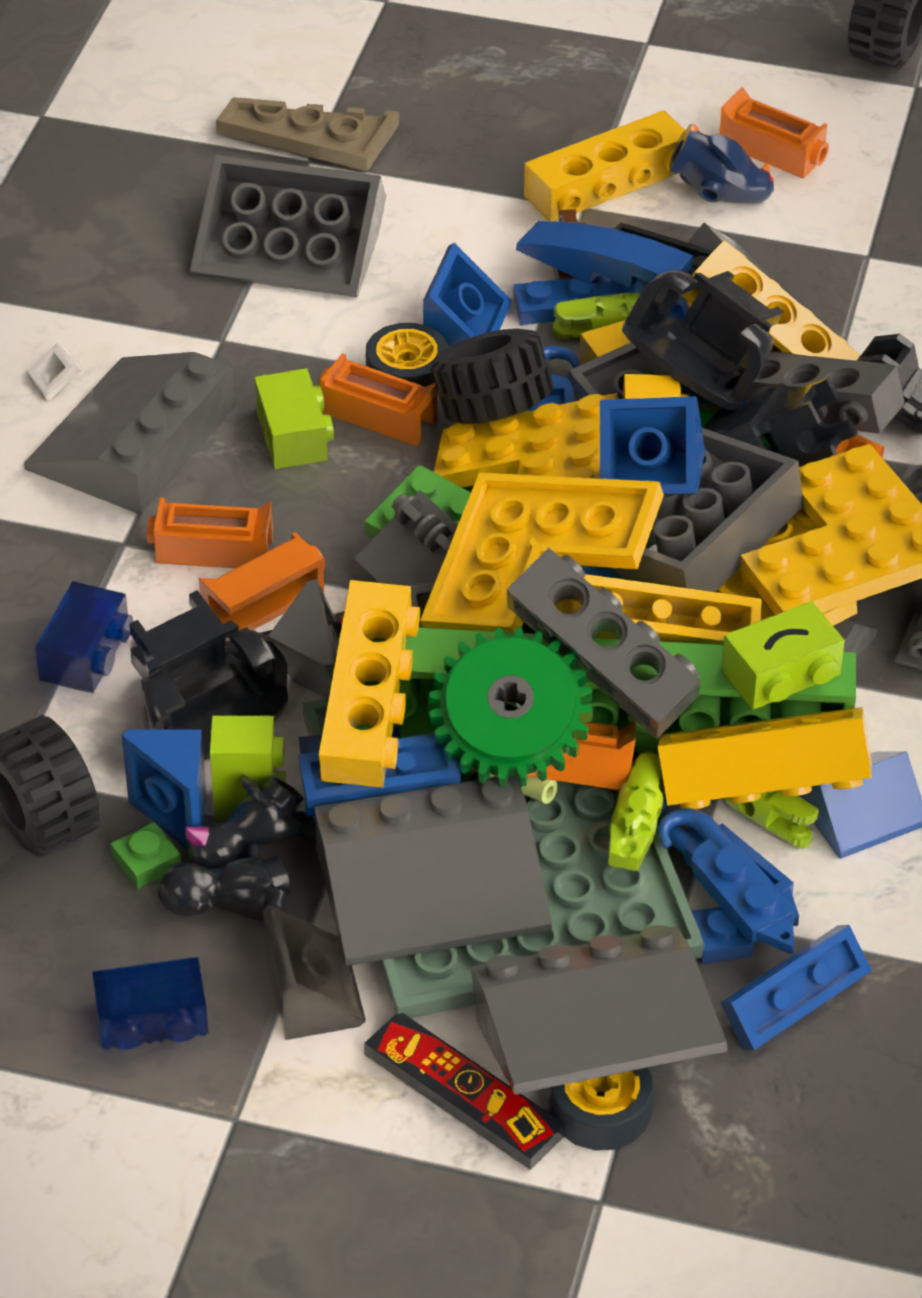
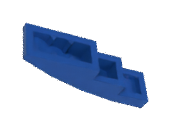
[516,221,693,288]

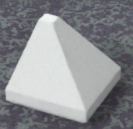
[26,343,81,401]

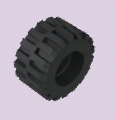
[848,0,922,69]
[430,328,554,424]
[0,715,100,856]

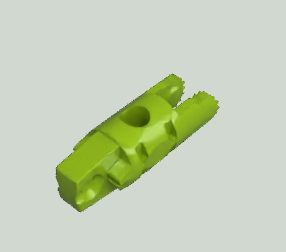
[552,293,641,339]
[608,751,664,871]
[722,790,819,849]

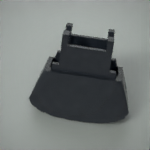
[622,270,784,411]
[704,377,857,467]
[129,590,289,760]

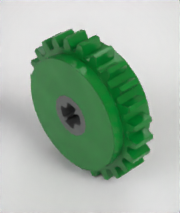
[429,627,593,787]

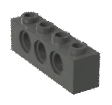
[721,351,905,434]
[507,548,701,739]

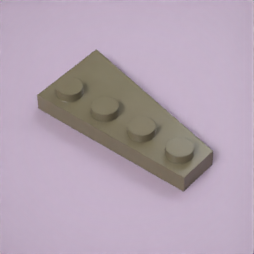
[216,97,399,172]

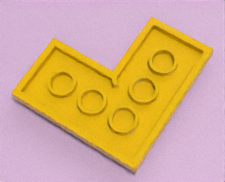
[434,393,619,488]
[740,444,922,615]
[420,473,664,633]

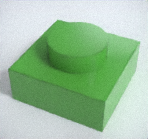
[110,822,181,889]

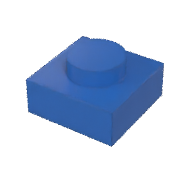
[692,907,754,964]

